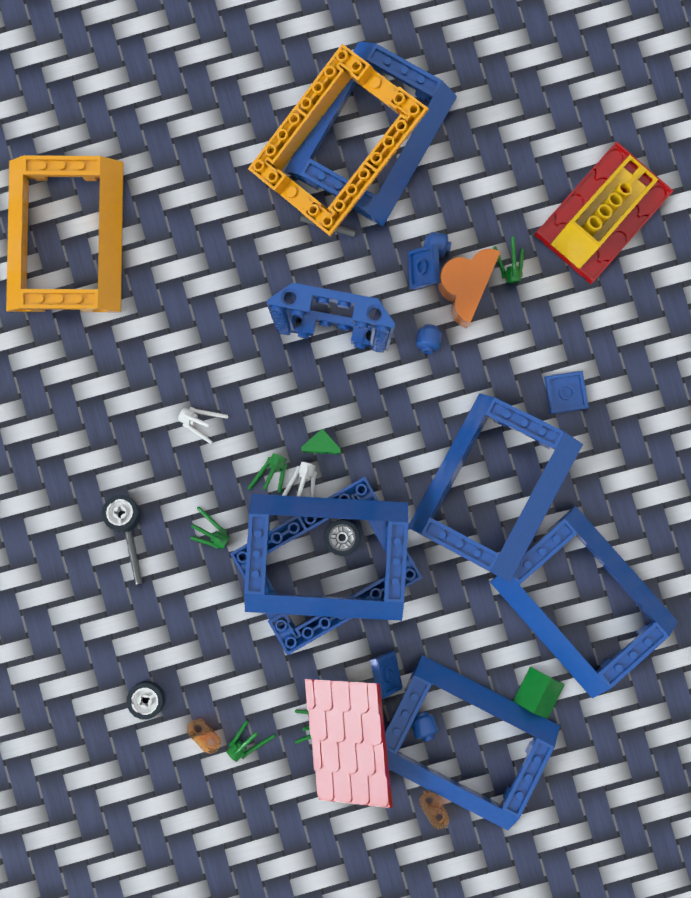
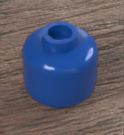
[423,232,452,258]
[416,324,442,354]
[411,712,439,742]

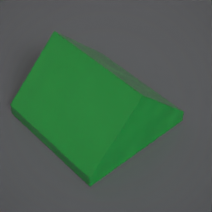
[301,429,341,455]
[513,667,565,719]

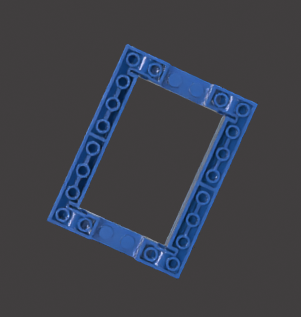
[284,42,457,227]
[267,283,395,353]
[408,393,583,582]
[230,477,423,655]
[244,494,408,621]
[489,506,678,698]
[384,655,560,830]

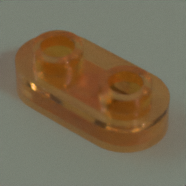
[187,718,221,754]
[419,790,449,829]

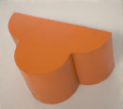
[438,249,500,328]

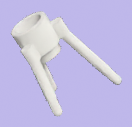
[178,407,228,444]
[282,462,317,497]

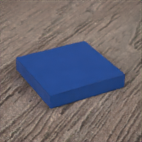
[408,244,440,290]
[544,370,589,414]
[370,651,403,698]

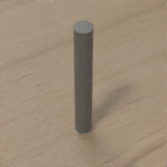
[300,214,356,237]
[125,530,143,585]

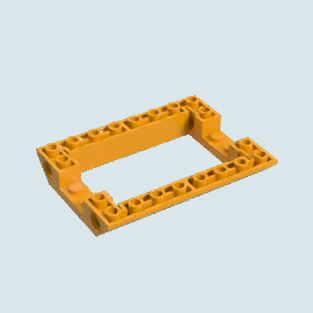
[248,44,429,237]
[6,155,124,313]

